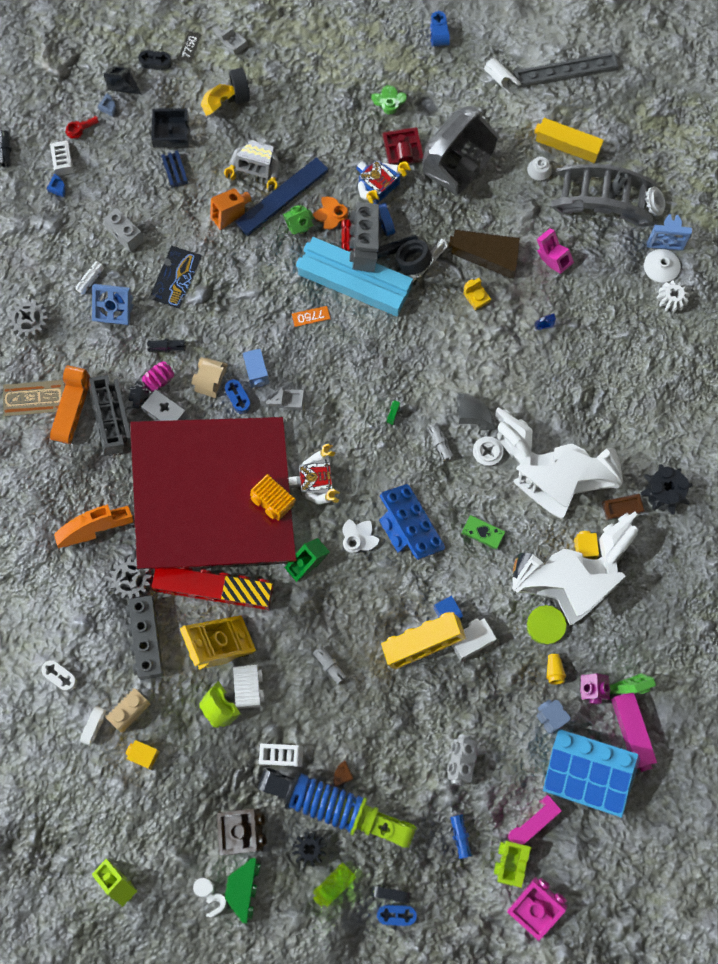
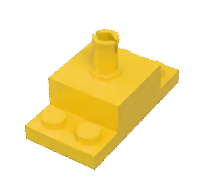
[180,615,256,669]

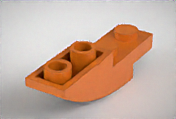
[54,504,133,548]

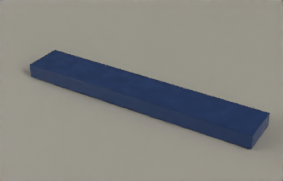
[235,157,328,236]

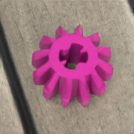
[142,361,174,392]

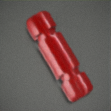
[342,220,352,252]

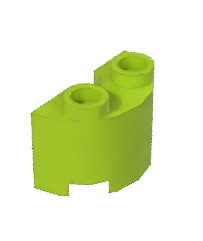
[199,681,241,728]
[494,841,531,888]

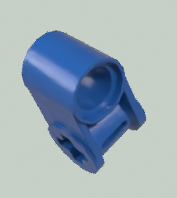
[430,11,450,47]

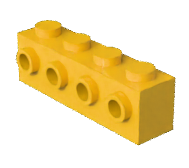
[381,612,467,670]

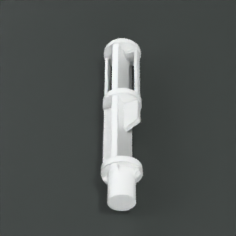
[409,239,449,282]

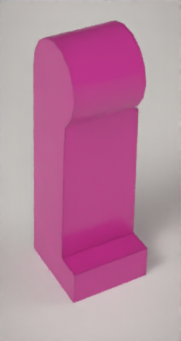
[508,795,561,845]

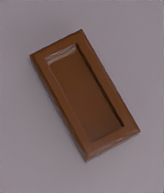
[602,494,645,521]

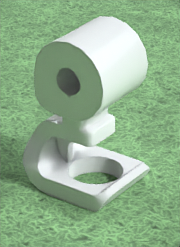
[193,878,227,917]

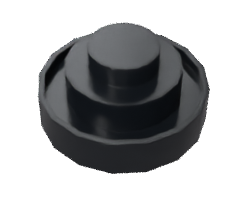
[129,380,149,409]

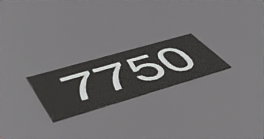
[177,31,201,63]

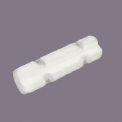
[76,262,104,294]

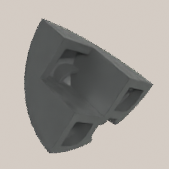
[457,392,495,430]

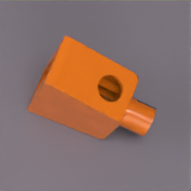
[210,188,252,230]

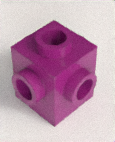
[580,673,610,704]

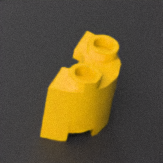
[201,84,235,116]

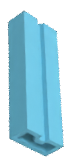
[296,237,413,317]

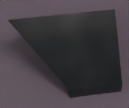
[104,66,142,95]

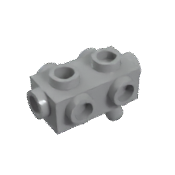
[447,735,487,786]

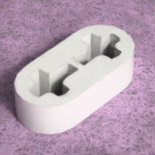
[41,661,77,691]
[80,706,106,746]

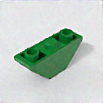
[225,858,260,924]

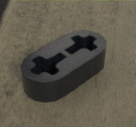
[138,50,172,70]
[371,886,412,904]

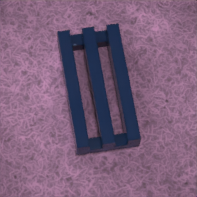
[161,150,188,188]

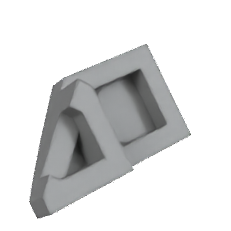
[214,27,248,55]
[266,389,306,410]

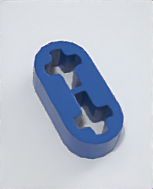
[379,203,395,237]
[225,380,251,414]
[377,905,417,926]

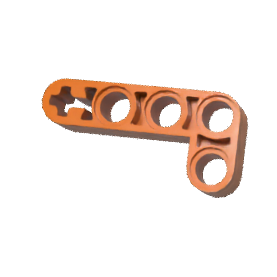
[50,365,90,444]

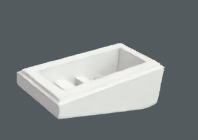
[50,140,74,176]
[259,744,303,767]

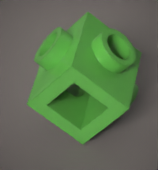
[283,205,314,235]

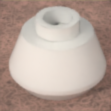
[527,157,552,181]

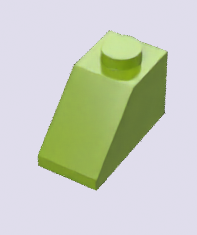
[92,859,137,907]

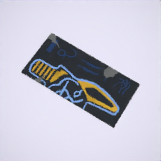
[149,245,202,309]

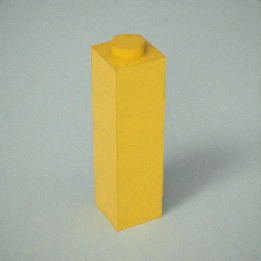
[534,118,604,163]

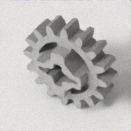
[7,299,49,340]
[108,557,152,600]

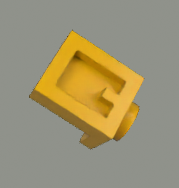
[463,277,491,311]

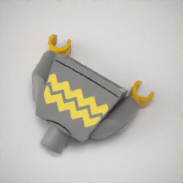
[224,139,280,190]

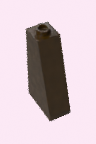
[449,230,520,279]

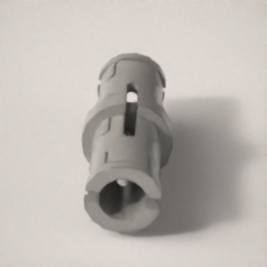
[428,423,454,462]
[313,646,347,685]

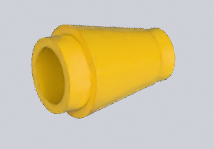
[546,654,566,685]

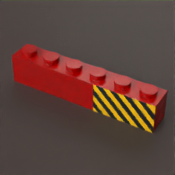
[151,567,273,610]

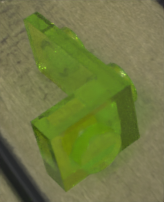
[313,863,356,907]

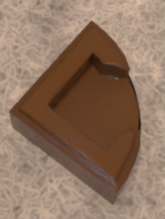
[334,760,354,787]

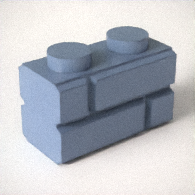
[536,699,571,734]

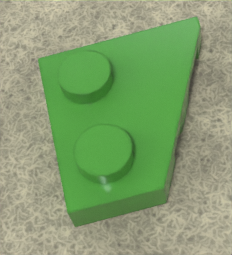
[610,673,656,694]

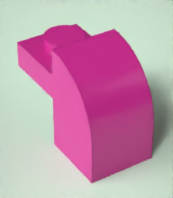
[537,228,574,274]

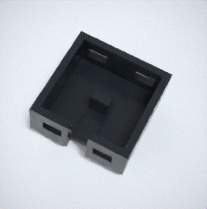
[151,108,189,148]

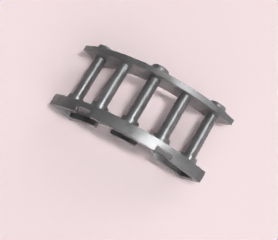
[551,164,657,226]

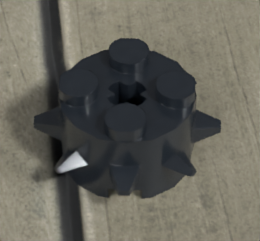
[641,464,693,515]

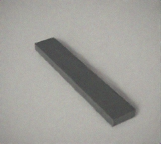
[513,52,619,89]

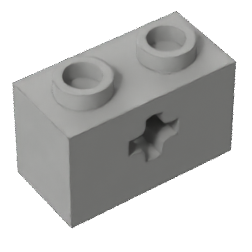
[103,208,144,253]
[141,389,187,421]

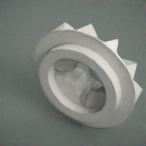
[645,187,665,216]
[473,436,503,466]

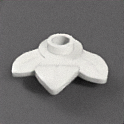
[343,519,379,553]

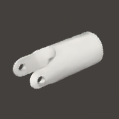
[484,58,521,95]

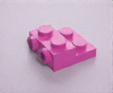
[507,877,567,941]

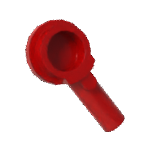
[65,116,99,139]

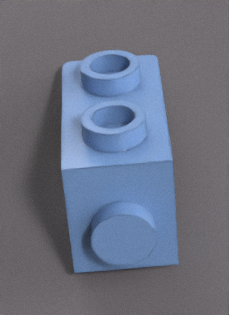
[243,349,269,388]

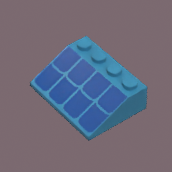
[543,729,640,818]

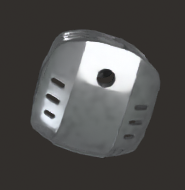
[422,106,499,196]

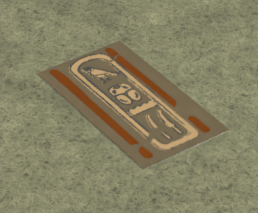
[3,380,64,416]

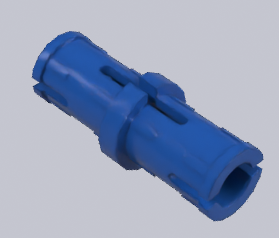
[450,814,472,859]

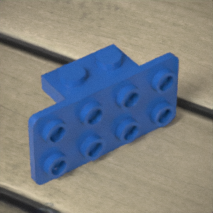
[379,484,445,560]

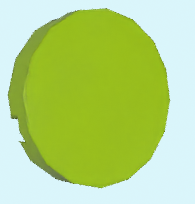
[527,605,566,645]

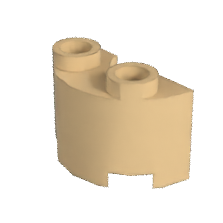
[191,357,228,398]

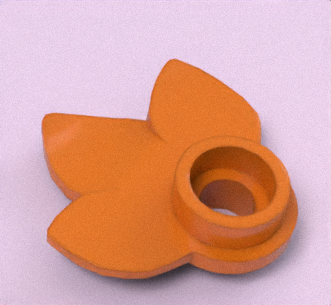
[313,197,349,229]

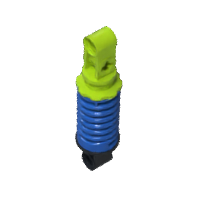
[258,768,417,848]

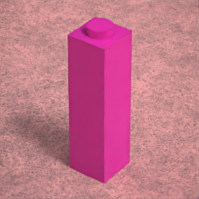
[611,693,657,772]

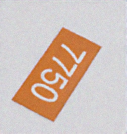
[292,306,330,327]

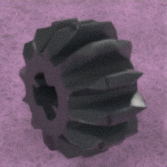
[292,832,327,868]

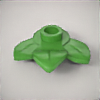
[372,85,407,114]

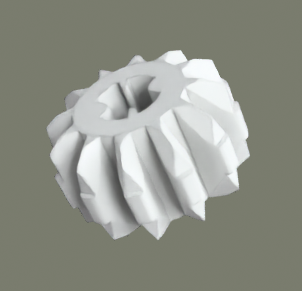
[657,280,690,313]

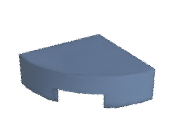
[97,93,116,117]

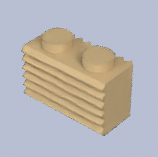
[106,688,151,733]

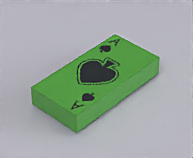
[462,515,505,550]

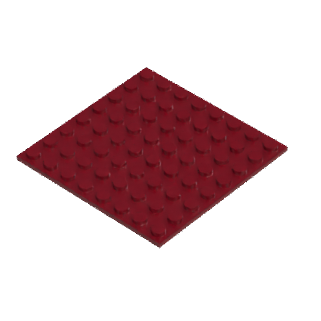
[130,417,296,570]

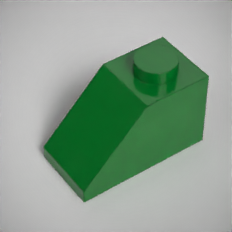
[284,538,330,582]

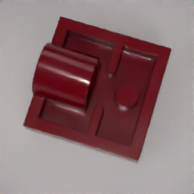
[382,127,423,165]

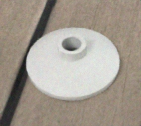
[644,249,681,283]

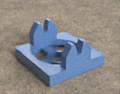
[647,214,692,251]
[92,284,133,325]

